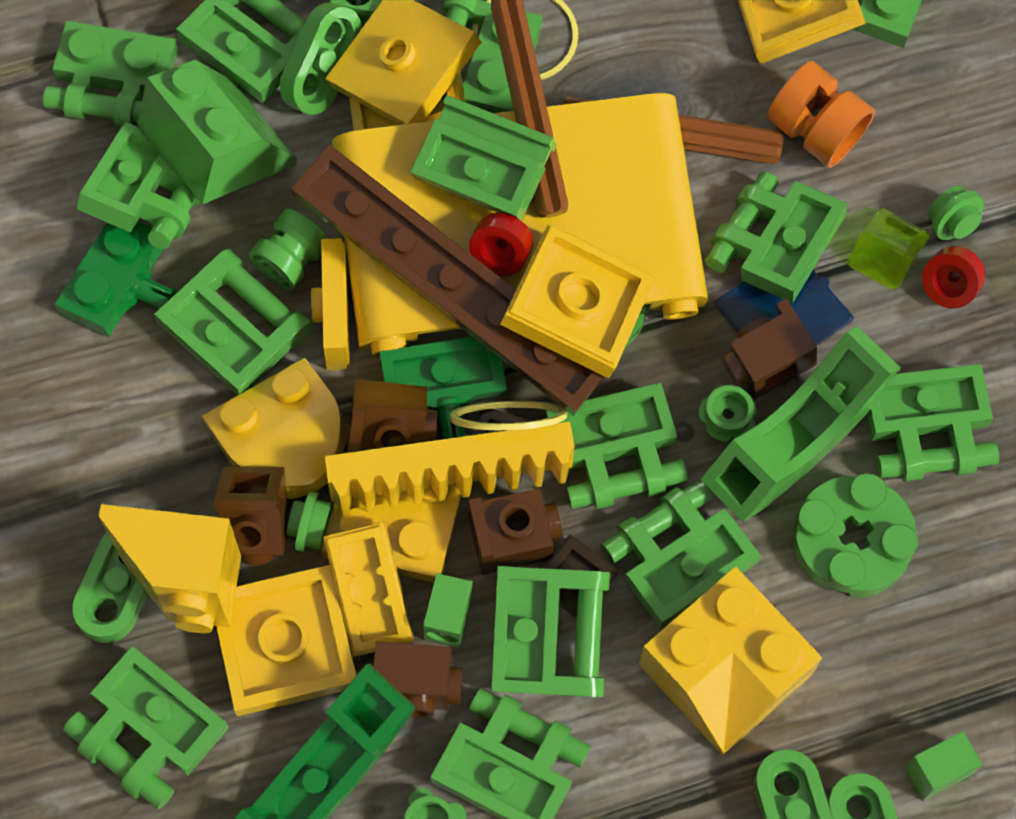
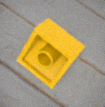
[99,504,241,633]

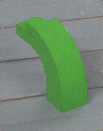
[700,326,901,522]

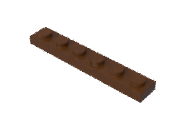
[291,144,605,416]

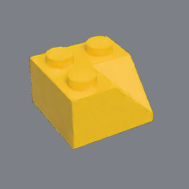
[638,566,822,756]

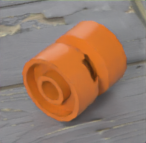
[766,61,876,168]

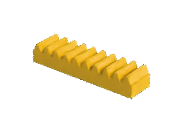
[325,422,575,515]

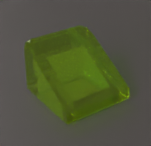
[848,207,931,290]

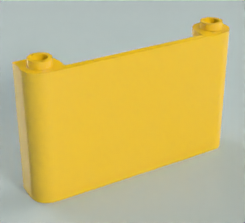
[332,93,708,358]

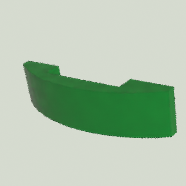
[234,664,416,819]

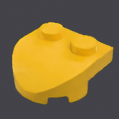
[202,358,348,499]

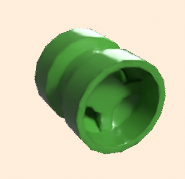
[248,208,327,291]

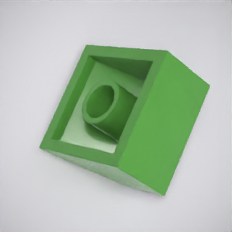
[137,60,298,204]

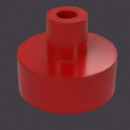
[469,213,533,276]
[922,246,986,309]

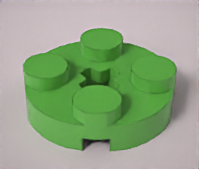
[793,473,918,598]

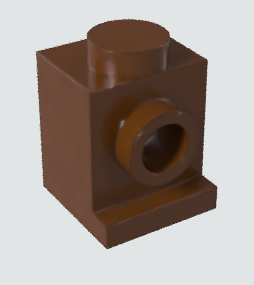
[721,298,817,399]
[347,379,437,453]
[214,466,289,565]
[468,489,562,575]
[374,642,463,718]

